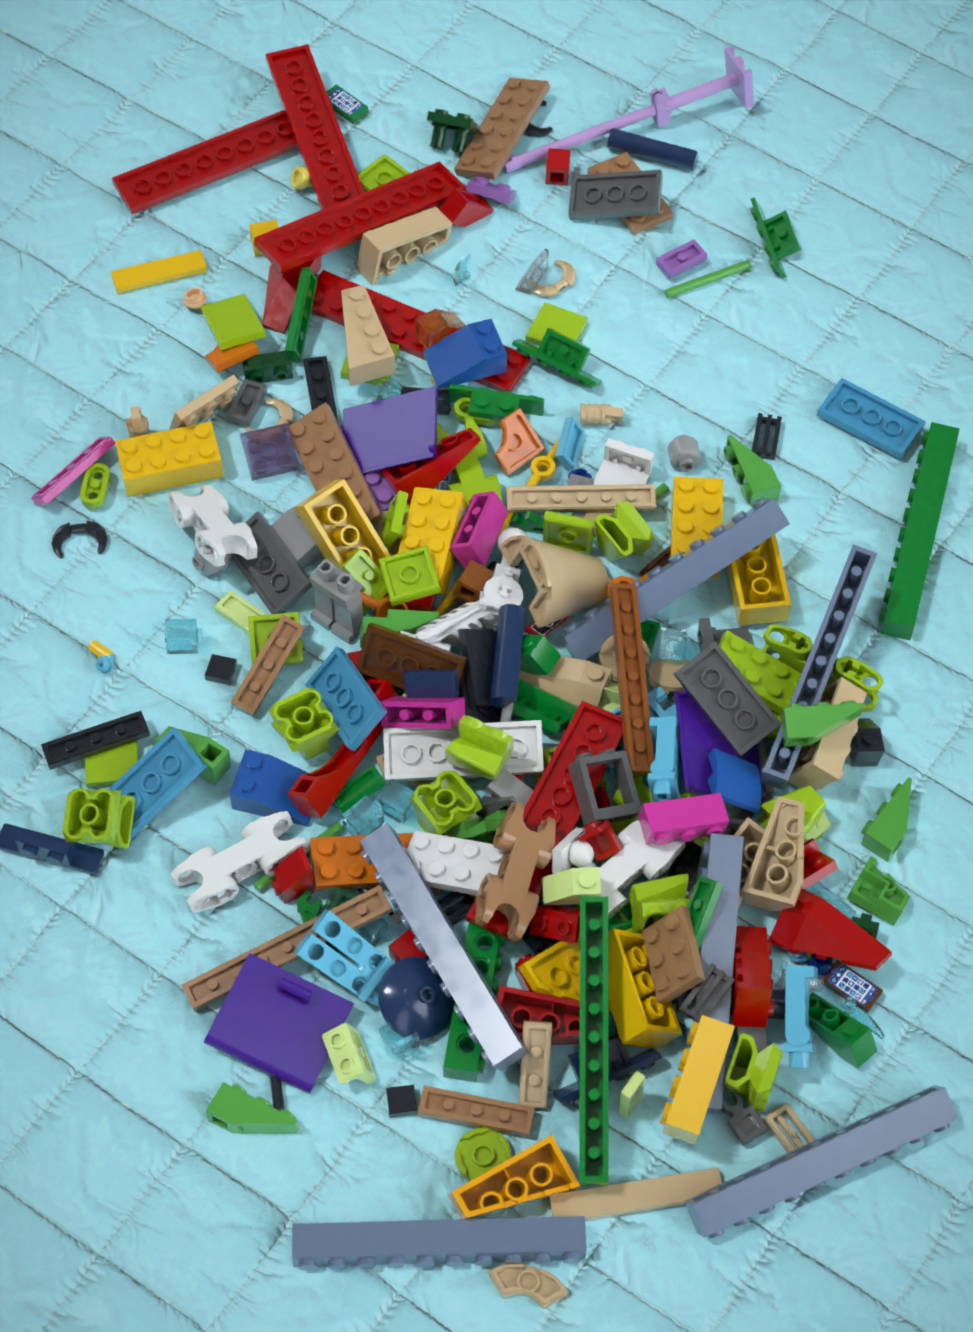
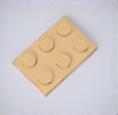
[169,374,239,430]

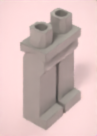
[309,559,364,644]

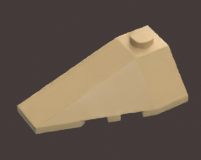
[519,656,612,707]
[742,796,804,911]

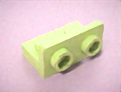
[322,1022,377,1085]

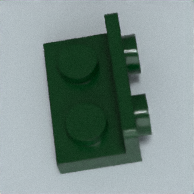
[242,351,293,383]

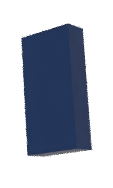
[404,669,459,698]

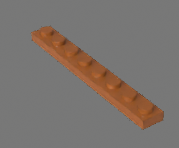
[609,583,654,776]

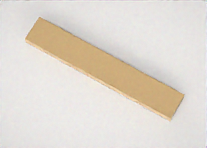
[506,484,656,513]
[549,1168,722,1221]

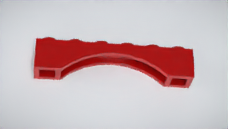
[287,679,398,818]

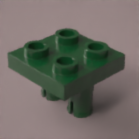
[426,109,478,154]

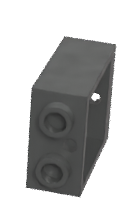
[568,748,641,826]

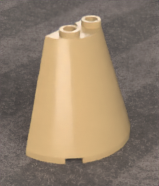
[500,535,612,627]

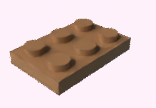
[642,905,705,1005]

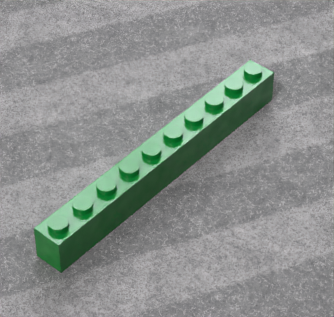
[878,422,960,641]
[579,896,609,1186]

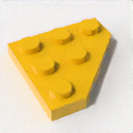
[518,931,610,1007]

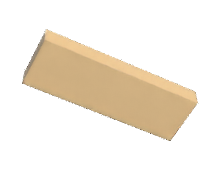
[518,1021,552,1109]

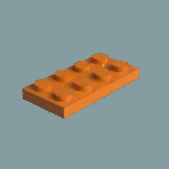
[309,833,414,891]

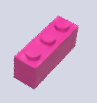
[450,491,509,569]
[380,696,465,729]
[638,793,729,846]

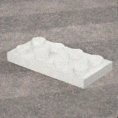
[407,831,503,896]

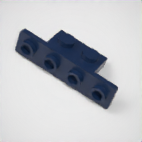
[0,823,104,875]
[553,1034,662,1104]

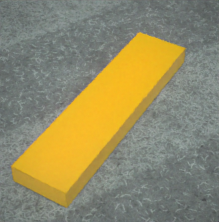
[111,250,208,294]

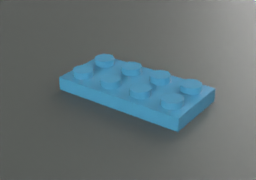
[817,378,926,459]
[305,646,387,751]
[109,727,207,839]

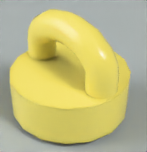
[291,166,312,190]

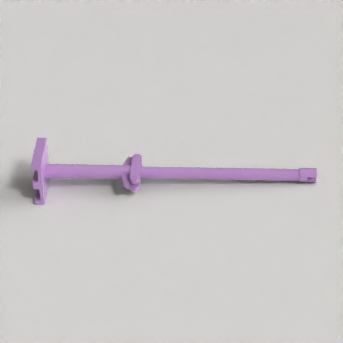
[503,46,754,173]

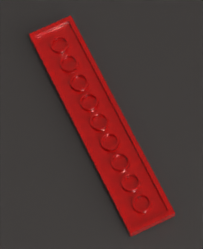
[265,44,364,210]
[112,110,298,214]
[254,161,467,273]
[311,270,531,392]
[466,701,623,943]

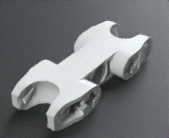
[168,485,258,567]
[170,811,310,913]
[579,820,686,919]

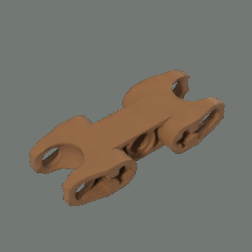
[475,801,556,942]

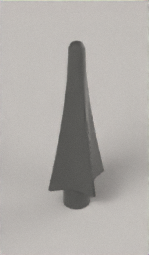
[724,793,772,835]
[476,796,515,819]

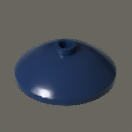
[378,956,455,1040]

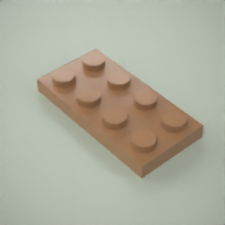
[587,152,673,235]

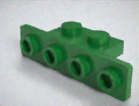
[750,197,802,279]
[512,328,602,388]
[449,384,545,421]
[512,678,579,734]

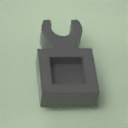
[722,1092,768,1146]

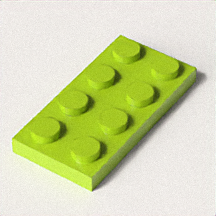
[719,630,801,715]

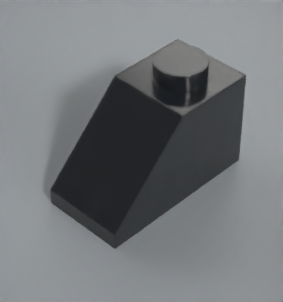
[849,718,885,767]

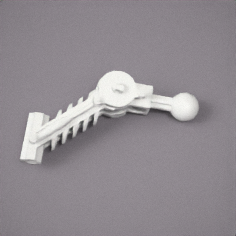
[400,527,527,651]

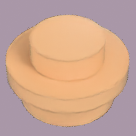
[183,288,207,309]

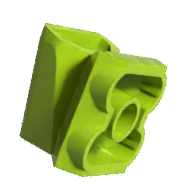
[595,500,654,562]
[269,687,339,760]
[445,715,514,781]
[408,770,482,835]
[757,785,832,842]
[62,788,135,849]
[629,874,690,934]
[725,1033,783,1112]

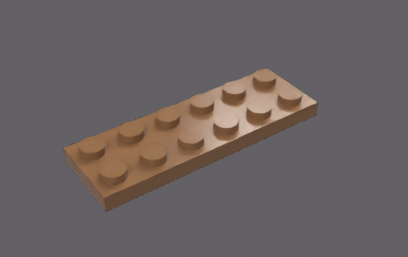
[454,78,550,180]
[286,402,384,525]

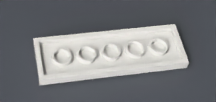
[383,720,544,782]

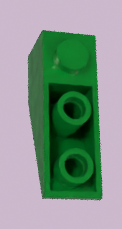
[520,635,561,675]
[809,992,877,1068]

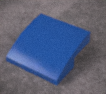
[708,748,761,814]

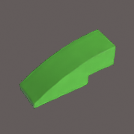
[359,609,439,648]

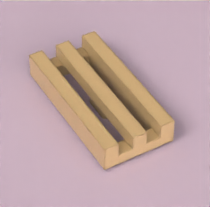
[763,1103,815,1153]

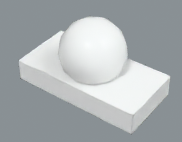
[552,827,594,874]

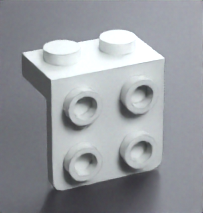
[593,438,654,485]

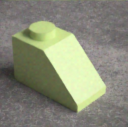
[542,867,601,905]

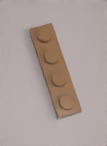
[231,615,305,716]
[418,1085,535,1138]

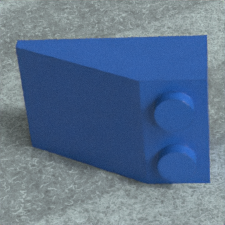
[423,318,507,389]
[230,749,311,827]

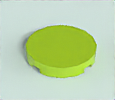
[455,1127,512,1182]

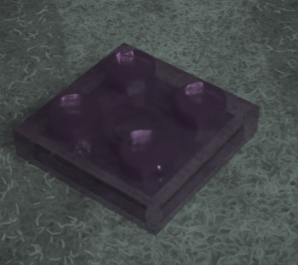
[240,423,299,481]

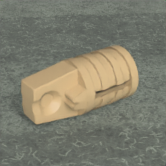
[580,403,623,425]
[126,406,150,438]

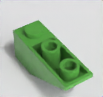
[723,435,781,507]
[781,700,864,747]
[152,726,231,785]
[861,777,912,862]
[206,1082,299,1134]

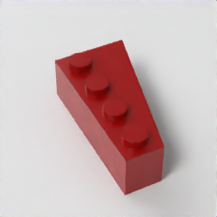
[732,926,774,1028]
[497,985,610,1045]

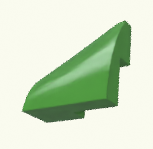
[447,810,508,838]
[847,856,911,926]

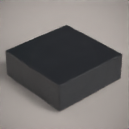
[205,654,237,685]
[386,1084,417,1118]

